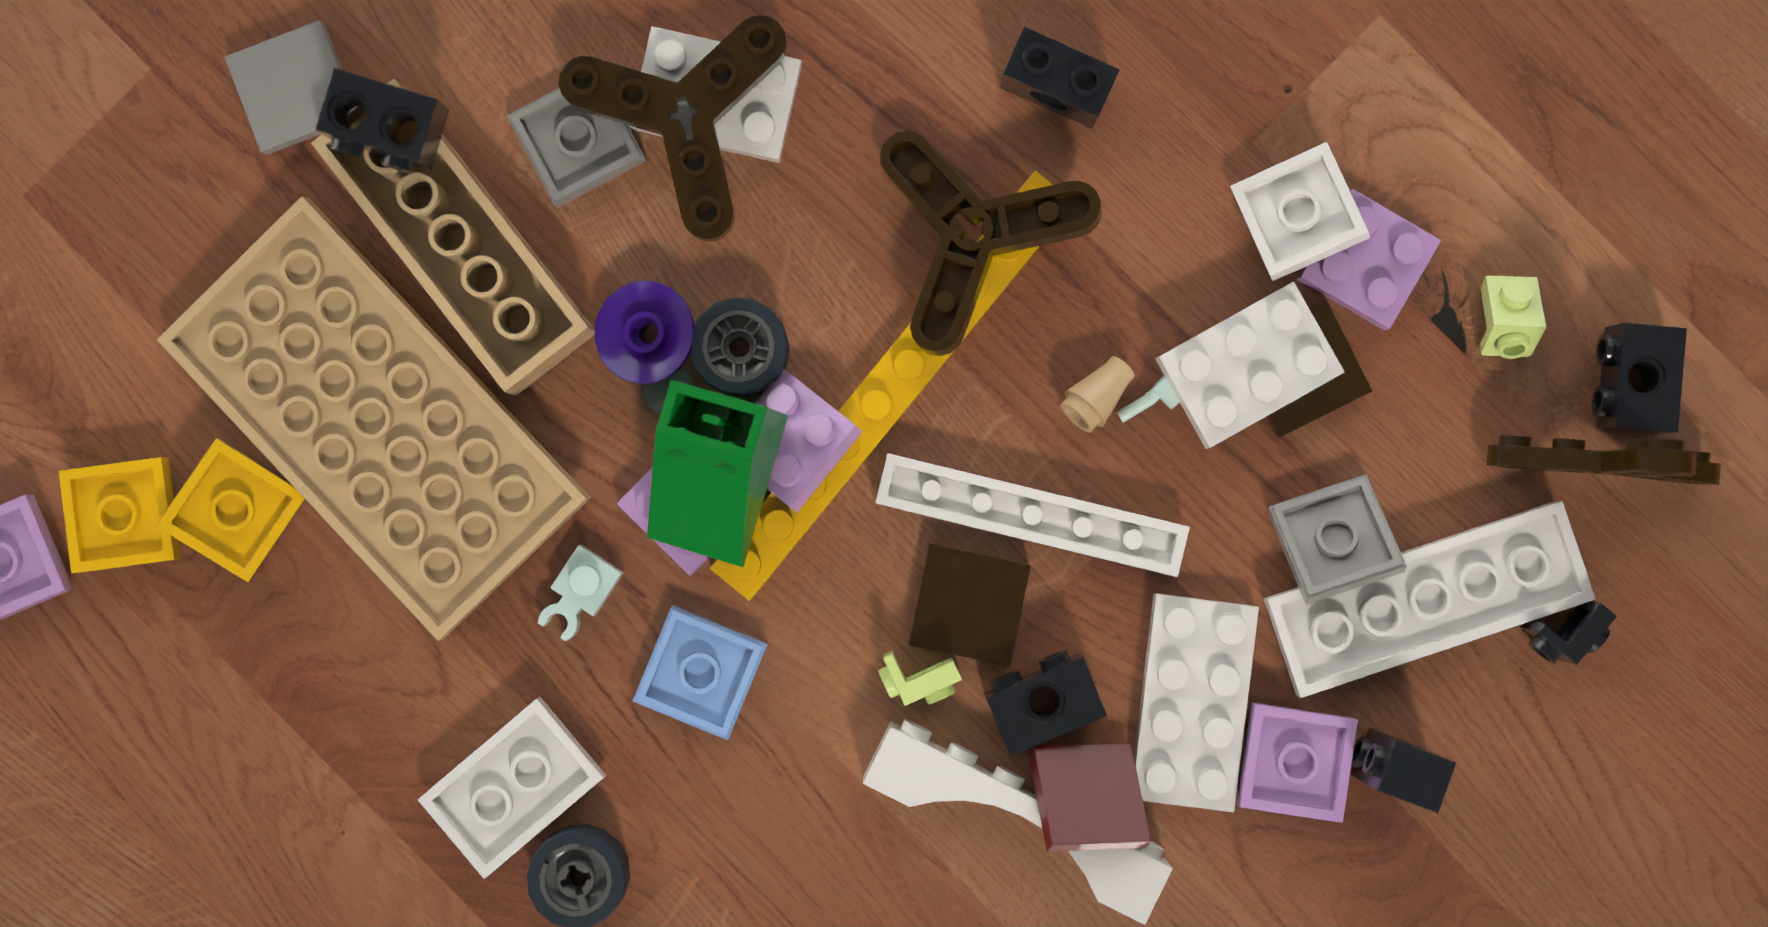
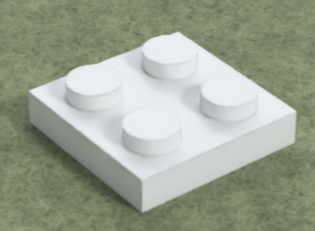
[1230,142,1370,282]

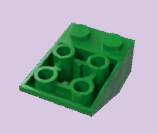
[647,380,788,567]

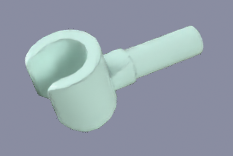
[1117,376,1179,423]

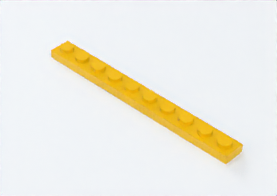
[710,170,1053,601]

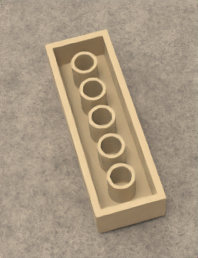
[311,79,596,396]

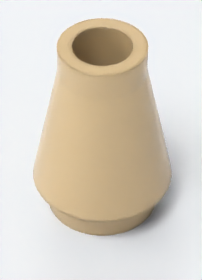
[1060,356,1135,433]

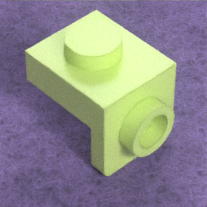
[1480,275,1546,359]
[878,650,962,706]

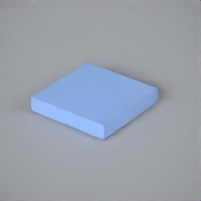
[633,605,768,740]

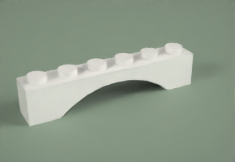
[863,719,1173,925]

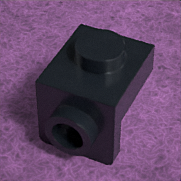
[1521,601,1617,665]

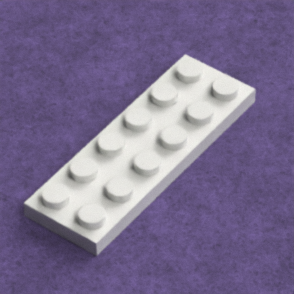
[1263,501,1596,698]

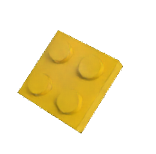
[156,438,305,582]
[58,457,182,573]

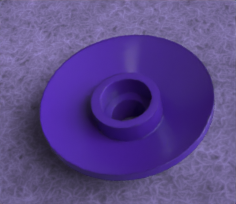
[595,281,695,384]

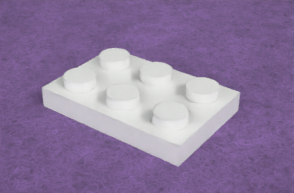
[629,26,802,163]
[1155,282,1344,449]
[418,697,606,879]

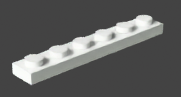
[876,453,1190,577]

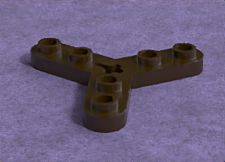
[558,15,787,242]
[880,131,1102,356]
[1486,435,1721,485]

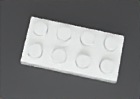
[1134,593,1259,812]

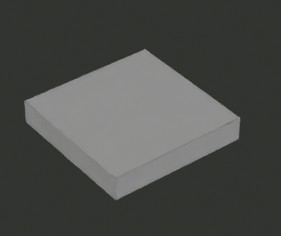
[224,20,357,155]
[506,88,647,208]
[1267,474,1407,605]

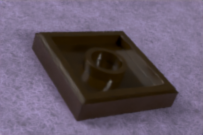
[1266,299,1372,438]
[909,544,1031,666]

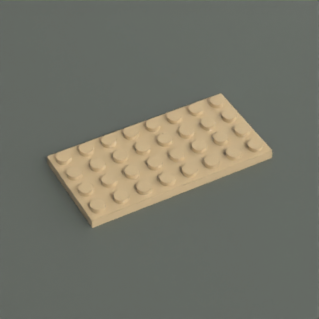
[157,196,591,641]

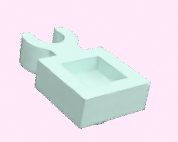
[538,544,624,641]

